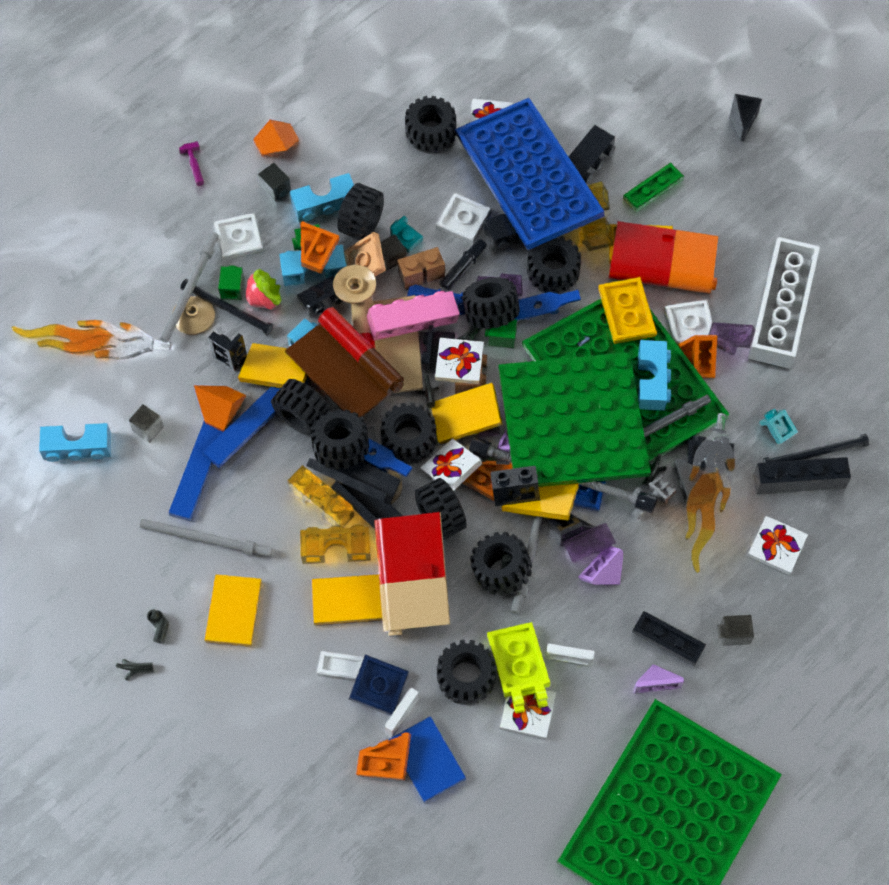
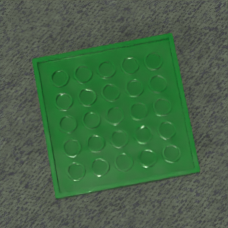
[498,352,651,487]

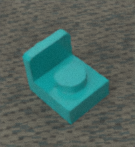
[390,216,423,254]
[759,409,798,444]

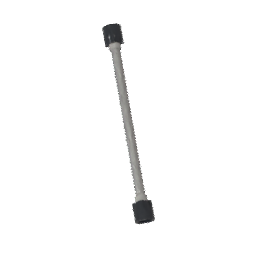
[469,436,658,514]

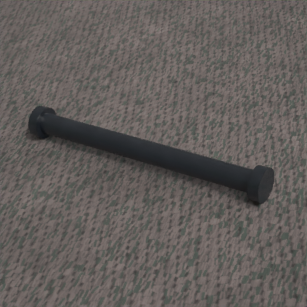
[180,278,273,336]
[763,433,869,463]

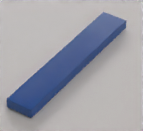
[203,376,310,469]
[168,421,223,522]

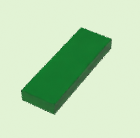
[623,162,684,213]

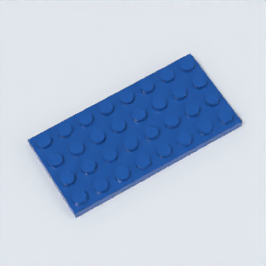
[455,98,605,250]

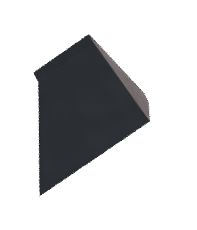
[729,94,762,142]
[545,513,599,547]

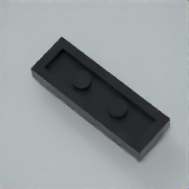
[632,611,706,666]

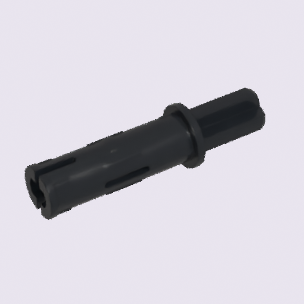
[439,239,487,291]

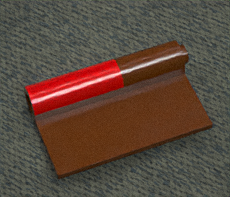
[285,307,404,417]

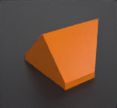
[253,120,299,156]
[678,335,717,378]
[194,385,246,432]

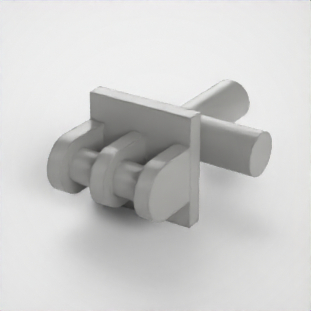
[632,475,677,519]

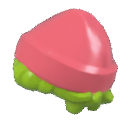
[246,269,281,310]

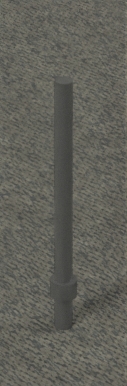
[643,395,711,437]

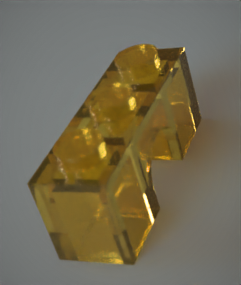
[579,181,613,251]
[287,465,354,532]
[300,525,371,564]

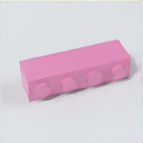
[367,291,460,341]

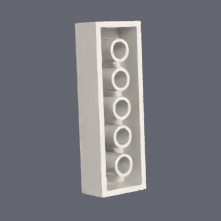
[748,237,820,369]

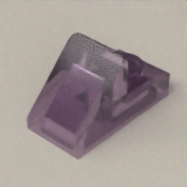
[708,322,755,355]

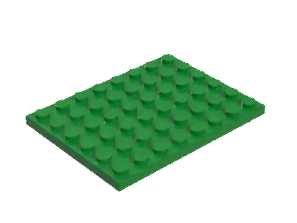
[522,299,730,481]
[557,699,782,885]

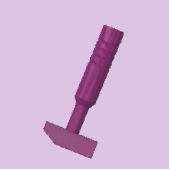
[179,141,204,186]

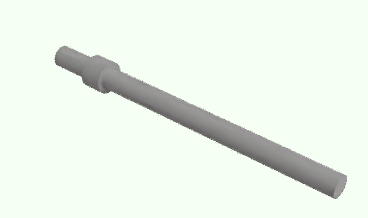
[160,232,219,343]
[510,516,544,614]
[140,519,273,557]

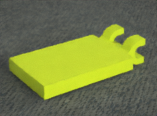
[487,622,550,714]

